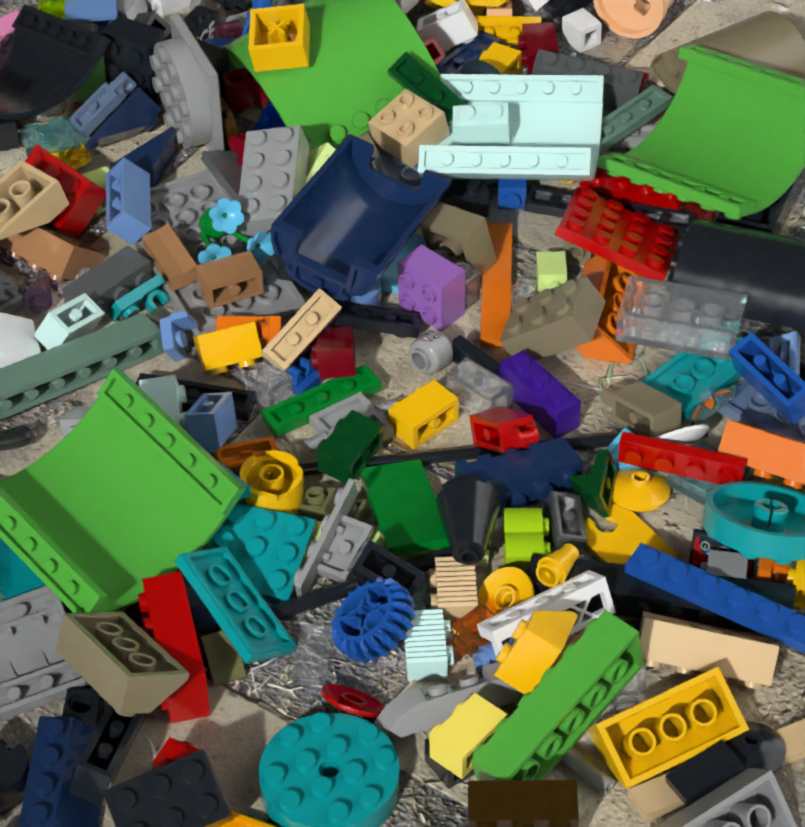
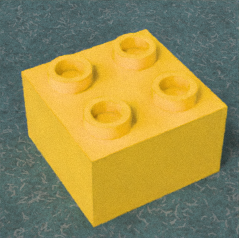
[248,4,310,72]

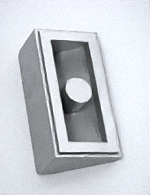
[544,491,588,552]

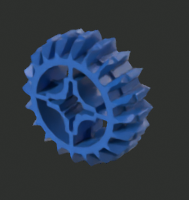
[330,576,417,664]

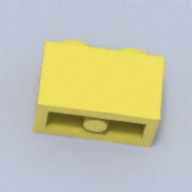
[429,693,508,779]

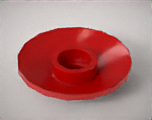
[320,684,385,718]

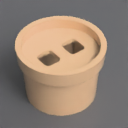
[593,0,675,39]

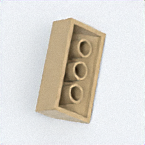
[639,611,780,690]

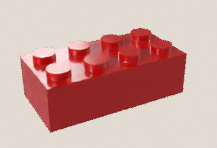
[138,571,211,724]

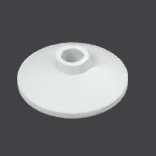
[655,424,709,446]

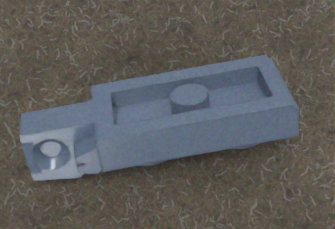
[69,71,137,138]

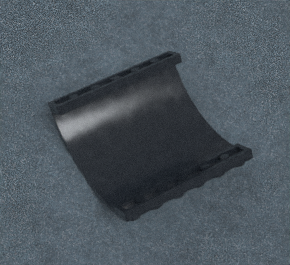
[0,4,111,120]

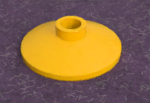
[612,468,670,512]
[477,567,534,621]

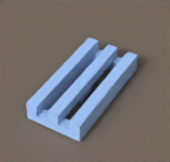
[769,331,801,376]

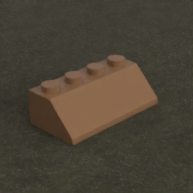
[0,224,106,283]

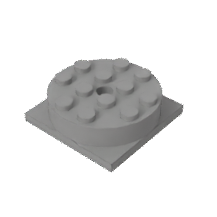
[149,14,225,151]

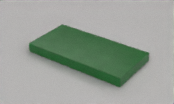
[360,459,449,555]

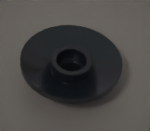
[725,721,786,776]

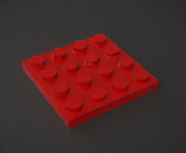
[554,186,680,285]

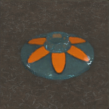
[688,386,739,426]

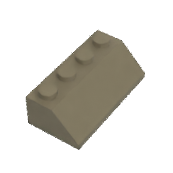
[56,612,190,717]

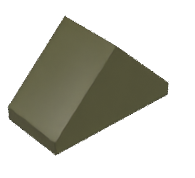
[196,626,246,687]

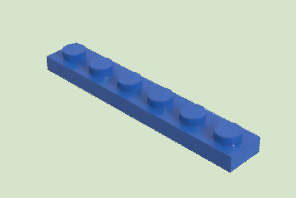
[625,543,805,653]

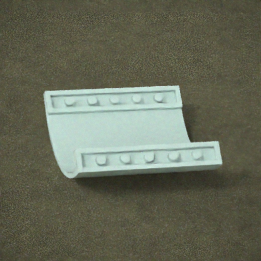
[418,74,604,181]

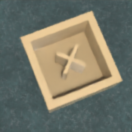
[368,89,450,168]

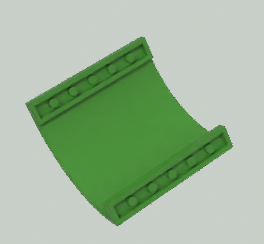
[222,0,440,152]
[597,44,805,220]
[0,368,246,613]

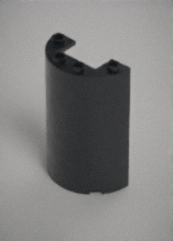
[667,218,805,331]

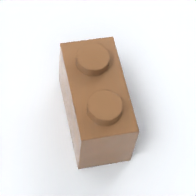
[195,250,264,309]

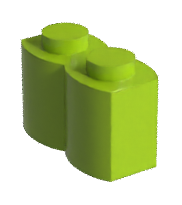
[502,508,551,572]

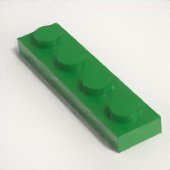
[261,364,382,437]

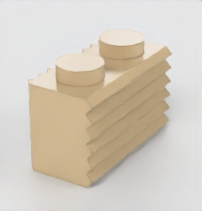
[429,556,478,626]

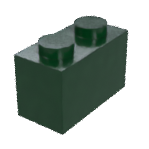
[316,410,383,484]

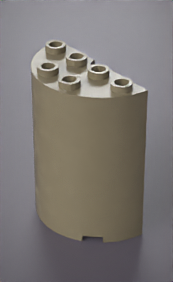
[650,11,805,97]

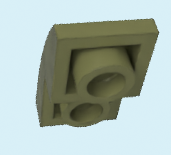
[298,485,370,522]

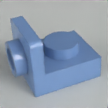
[159,311,198,362]

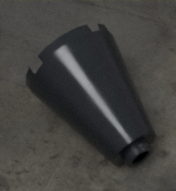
[436,475,501,565]

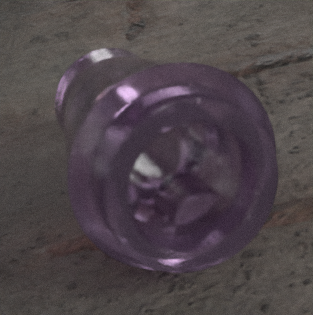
[23,274,52,313]

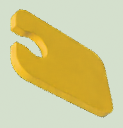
[584,504,676,565]

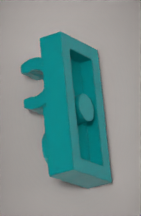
[108,274,169,322]

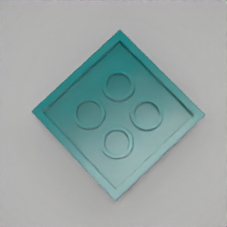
[206,503,316,604]

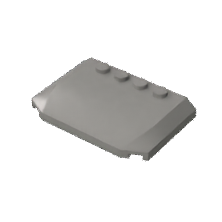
[0,586,91,721]

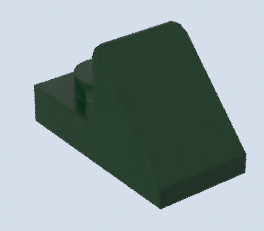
[569,449,618,518]

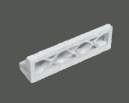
[477,570,616,663]

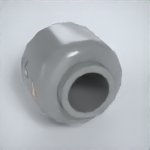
[409,330,454,375]

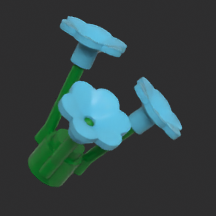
[198,198,275,265]

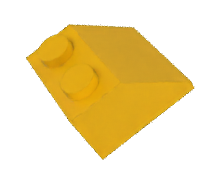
[494,611,578,694]

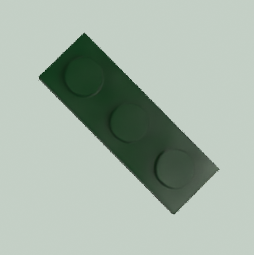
[388,51,467,126]

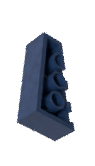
[455,437,583,518]

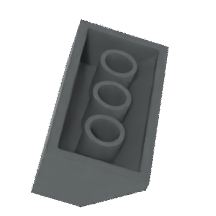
[532,49,644,110]

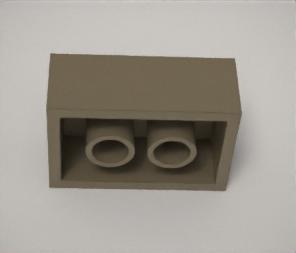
[500,276,606,361]

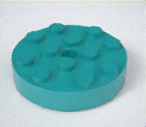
[702,481,805,565]
[259,712,400,827]

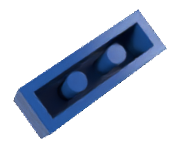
[728,332,805,425]

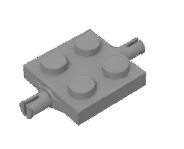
[304,392,397,452]

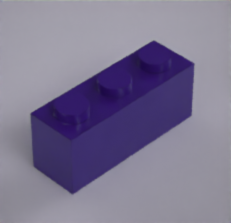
[500,350,581,439]

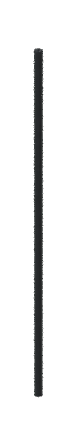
[231,427,708,478]

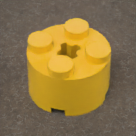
[239,450,304,515]

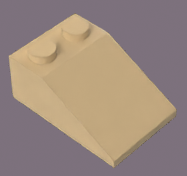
[0,160,69,240]

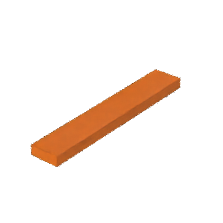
[480,222,513,347]

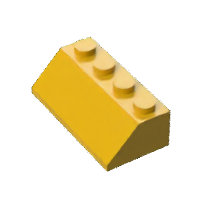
[588,667,749,789]

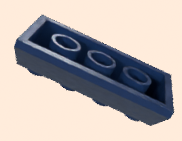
[18,716,103,827]

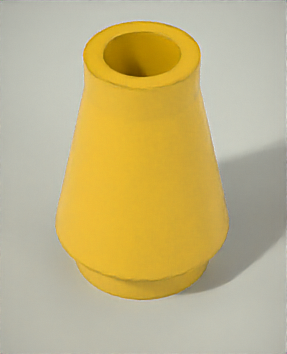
[536,543,579,587]

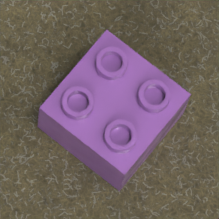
[398,244,465,331]

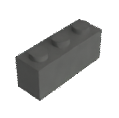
[62,246,153,316]

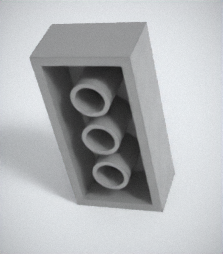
[238,125,309,238]

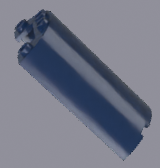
[271,134,452,300]

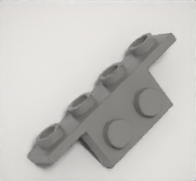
[293,478,374,597]

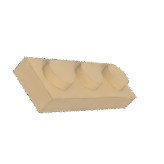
[261,288,342,374]

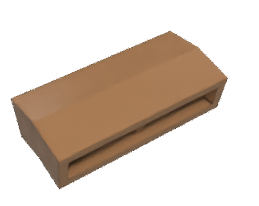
[142,223,197,291]

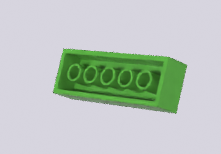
[471,610,644,781]

